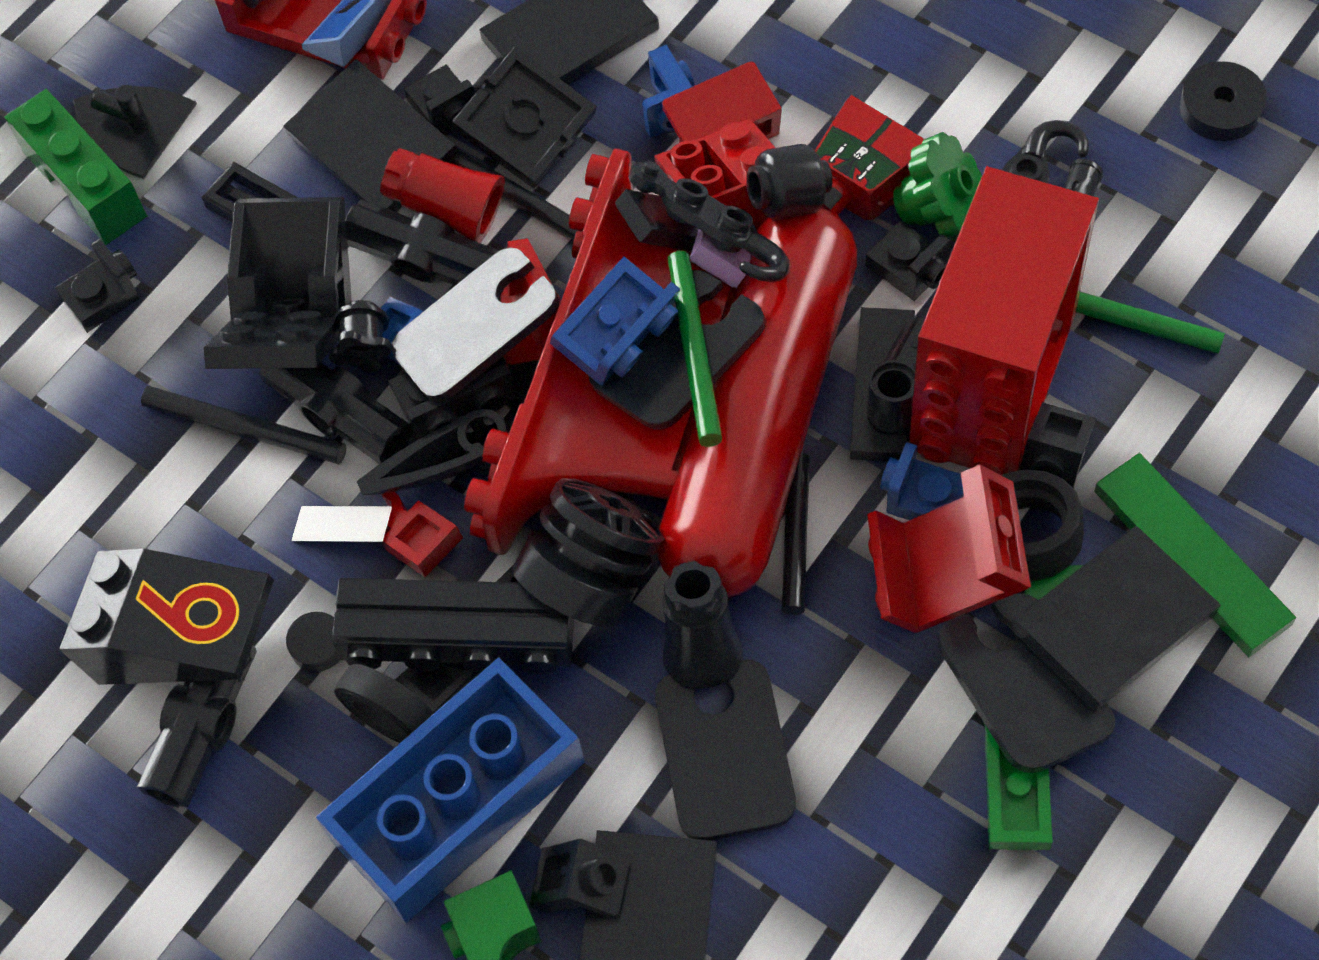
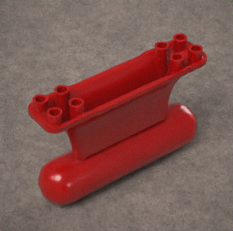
[464,148,857,599]

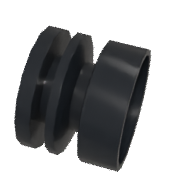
[513,478,665,627]

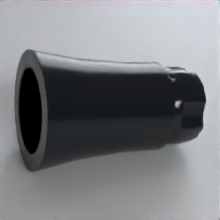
[662,561,743,689]

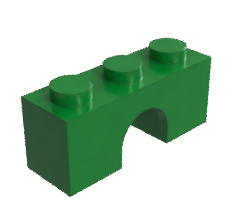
[4,88,148,245]
[440,870,542,960]

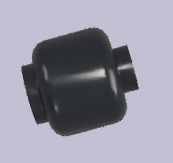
[746,144,833,221]

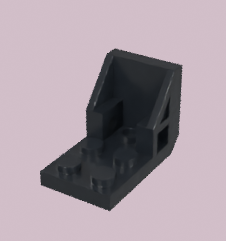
[203,197,352,369]

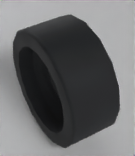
[1002,470,1084,581]

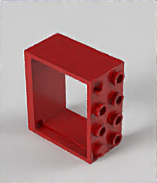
[909,166,1099,476]

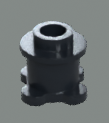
[329,300,391,372]

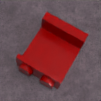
[867,464,1031,633]

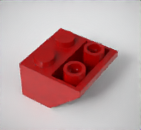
[654,119,776,230]

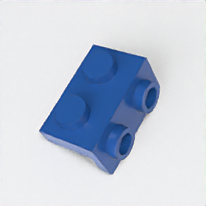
[550,257,680,386]

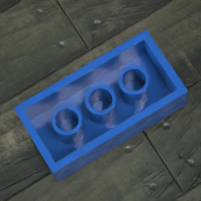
[316,657,585,923]

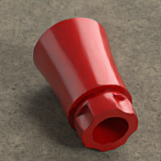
[380,148,505,243]

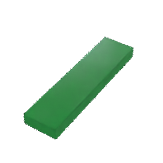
[1094,452,1296,658]

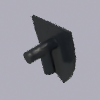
[73,85,197,179]

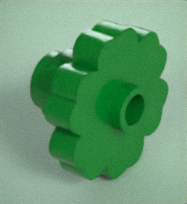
[893,132,982,243]

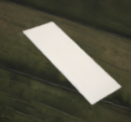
[292,506,392,542]

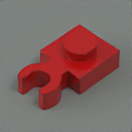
[381,492,463,577]

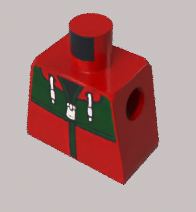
[815,95,924,220]

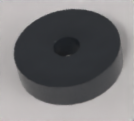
[1179,61,1267,141]

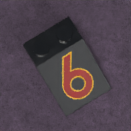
[59,548,274,685]

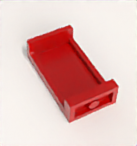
[215,0,427,80]

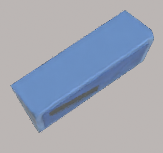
[302,0,392,67]

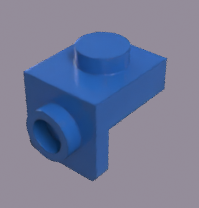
[642,45,695,137]

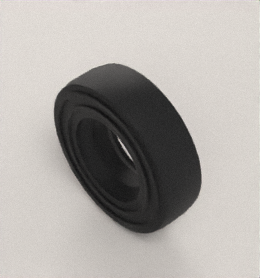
[334,664,434,743]

